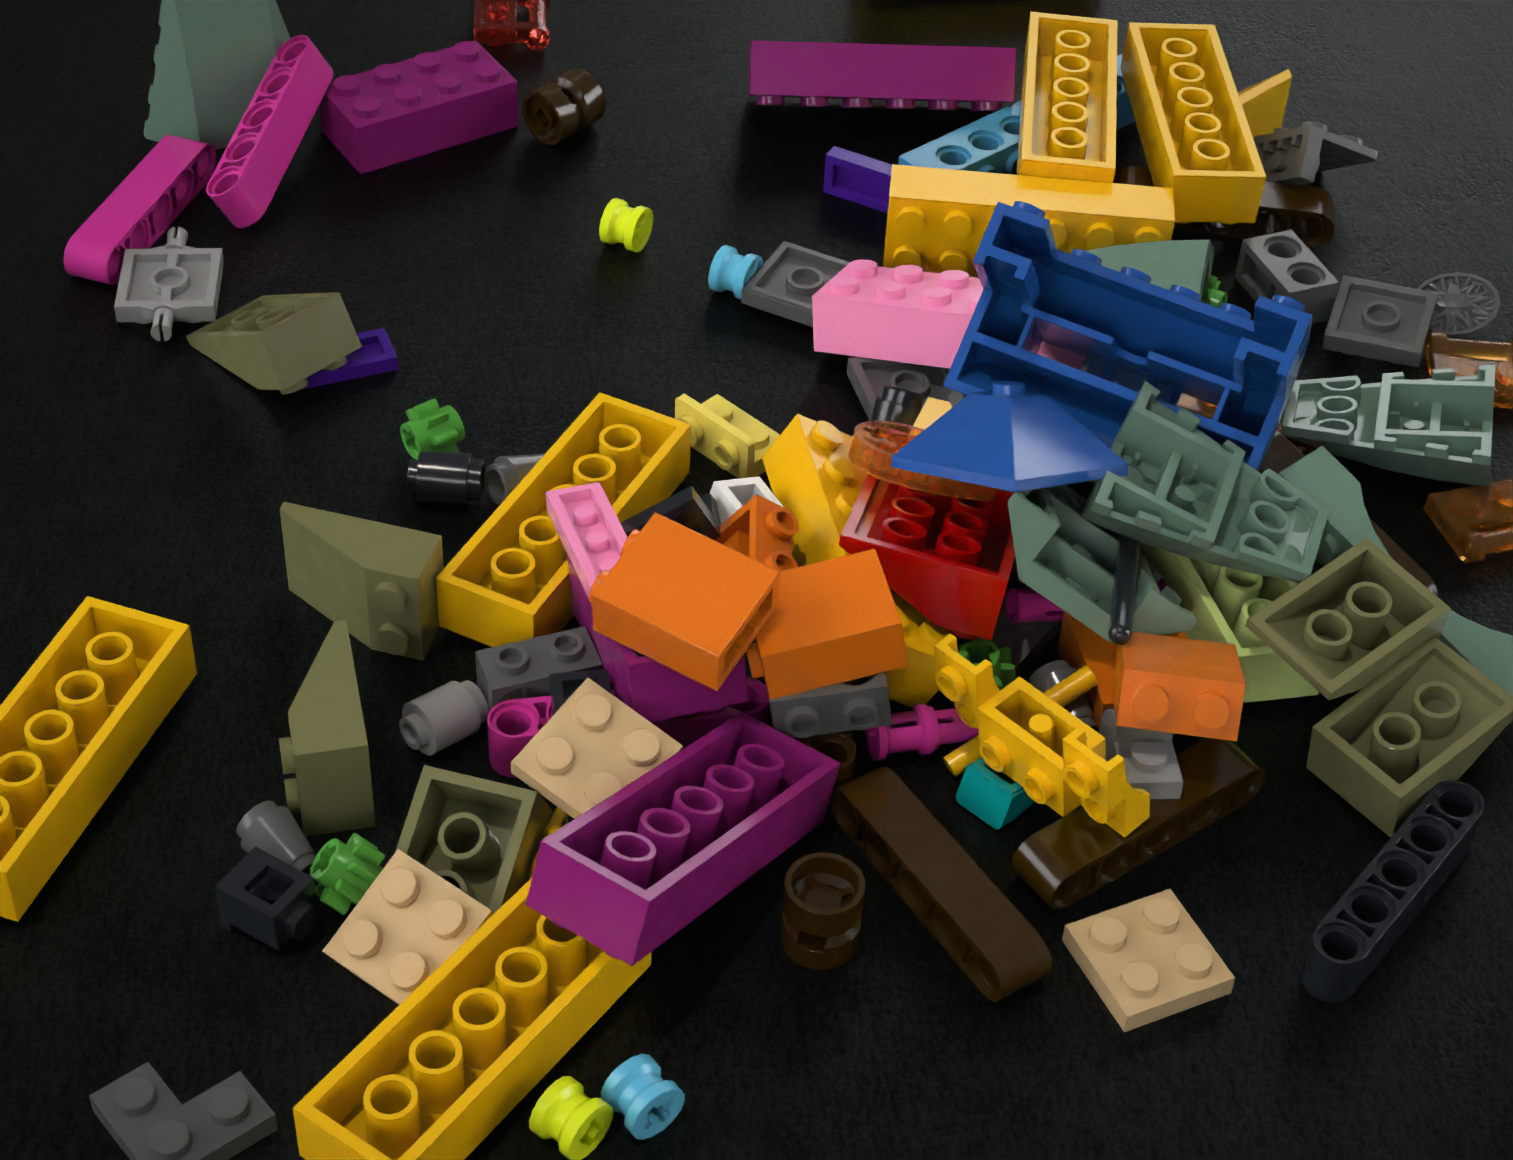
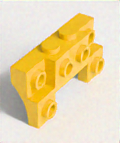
[934,633,1150,837]

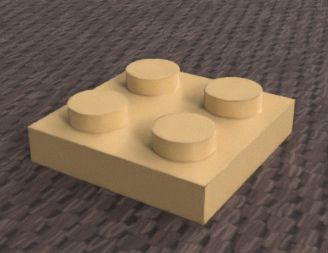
[511,678,683,819]
[323,849,494,1005]
[1062,889,1235,1032]

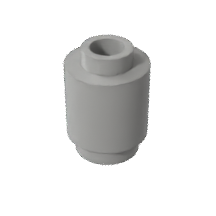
[399,680,489,756]

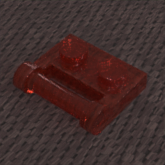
[474,0,550,51]

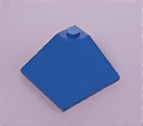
[891,381,1128,492]

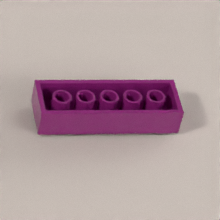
[748,40,1016,112]
[526,711,841,966]

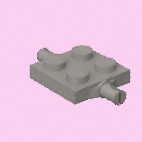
[114,227,224,341]

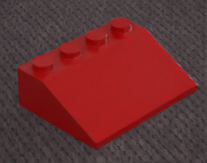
[839,453,1015,641]

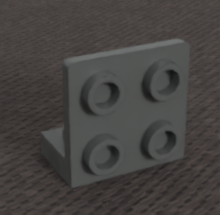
[1254,121,1378,185]

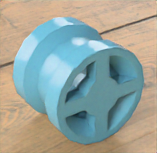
[708,245,763,300]
[601,1054,685,1140]

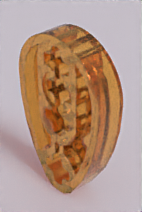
[848,421,999,501]

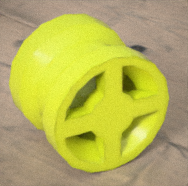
[599,198,653,253]
[529,1076,613,1160]

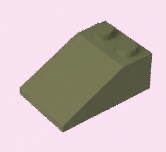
[186,292,362,395]
[280,502,444,661]
[1245,537,1451,700]
[279,619,376,837]
[1306,635,1513,838]
[395,765,554,913]

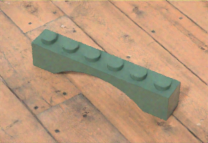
[1278,446,1513,726]

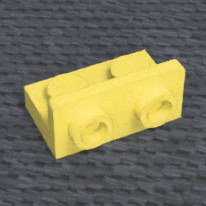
[675,394,780,479]

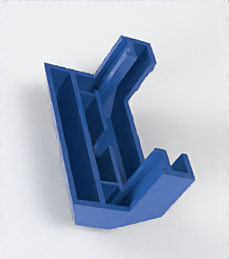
[943,201,1312,472]

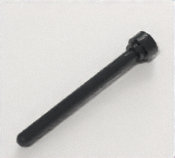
[1108,533,1140,645]

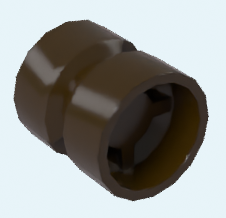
[522,68,605,145]
[780,852,866,971]

